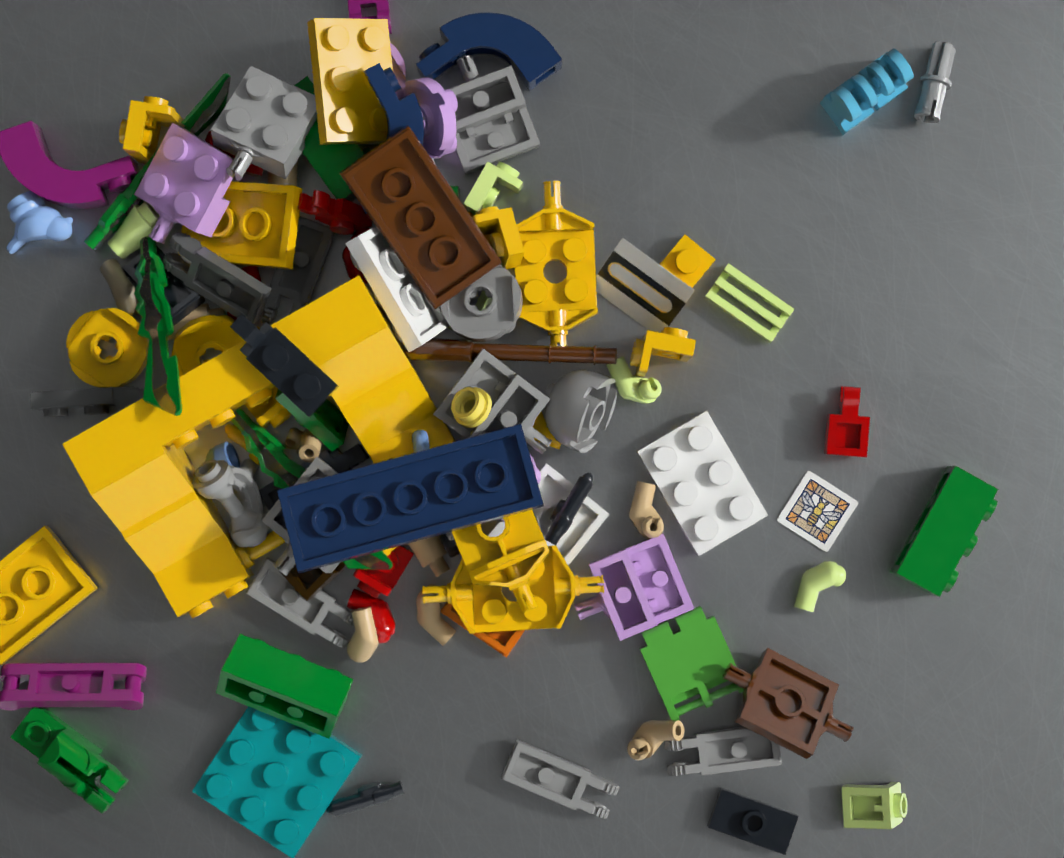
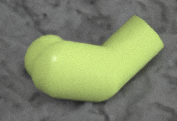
[606,356,662,404]
[794,561,846,612]

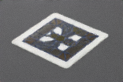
[777,471,858,552]

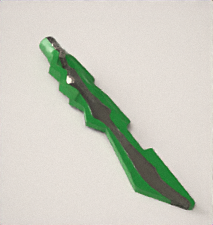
[84,73,231,251]
[134,237,182,416]
[231,408,393,570]

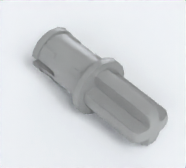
[914,41,956,123]

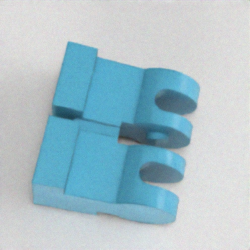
[820,48,914,135]

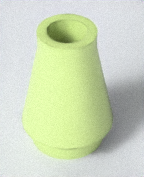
[108,201,160,259]

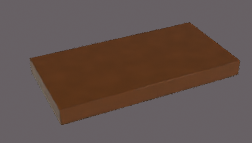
[339,125,502,309]

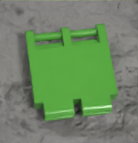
[639,606,743,720]

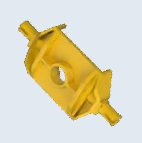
[515,181,598,346]
[451,510,550,613]
[422,546,604,634]

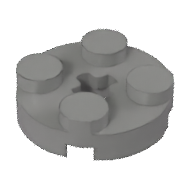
[440,264,523,342]

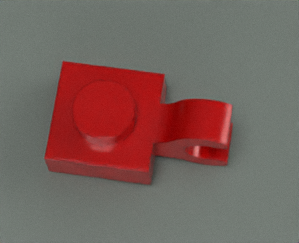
[824,386,870,457]

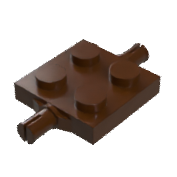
[722,648,854,759]

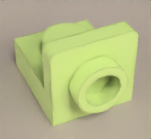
[463,161,523,215]
[842,782,907,829]

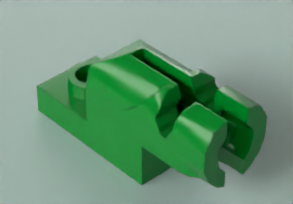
[10,707,129,814]

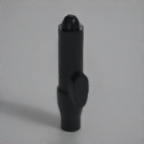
[545,472,594,546]
[326,781,404,817]

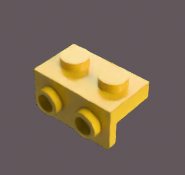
[119,96,185,164]
[629,327,696,377]

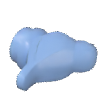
[6,191,73,254]

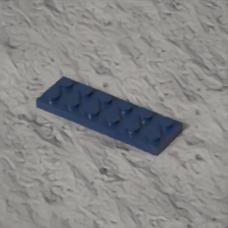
[277,424,544,573]

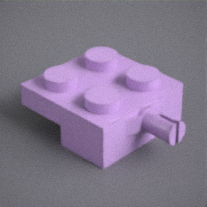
[134,123,234,244]
[574,533,694,641]

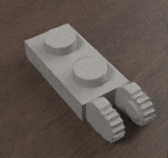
[245,557,354,648]
[664,727,782,776]
[501,739,620,819]

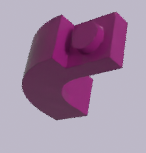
[0,121,140,209]

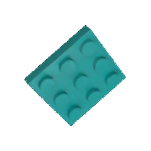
[192,706,362,858]

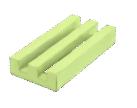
[704,263,794,343]

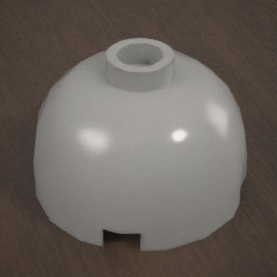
[544,370,617,453]

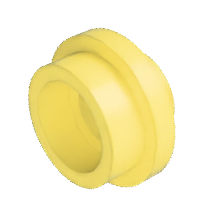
[451,387,492,428]

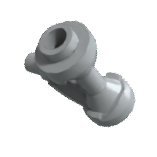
[192,459,270,547]

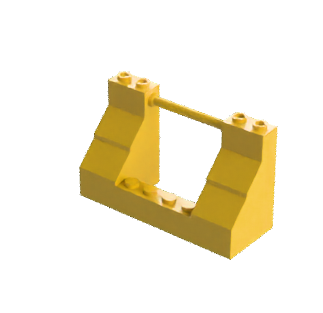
[62,275,456,619]

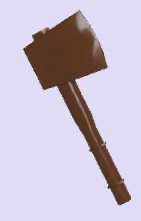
[405,338,617,366]

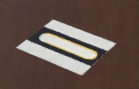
[596,238,695,333]

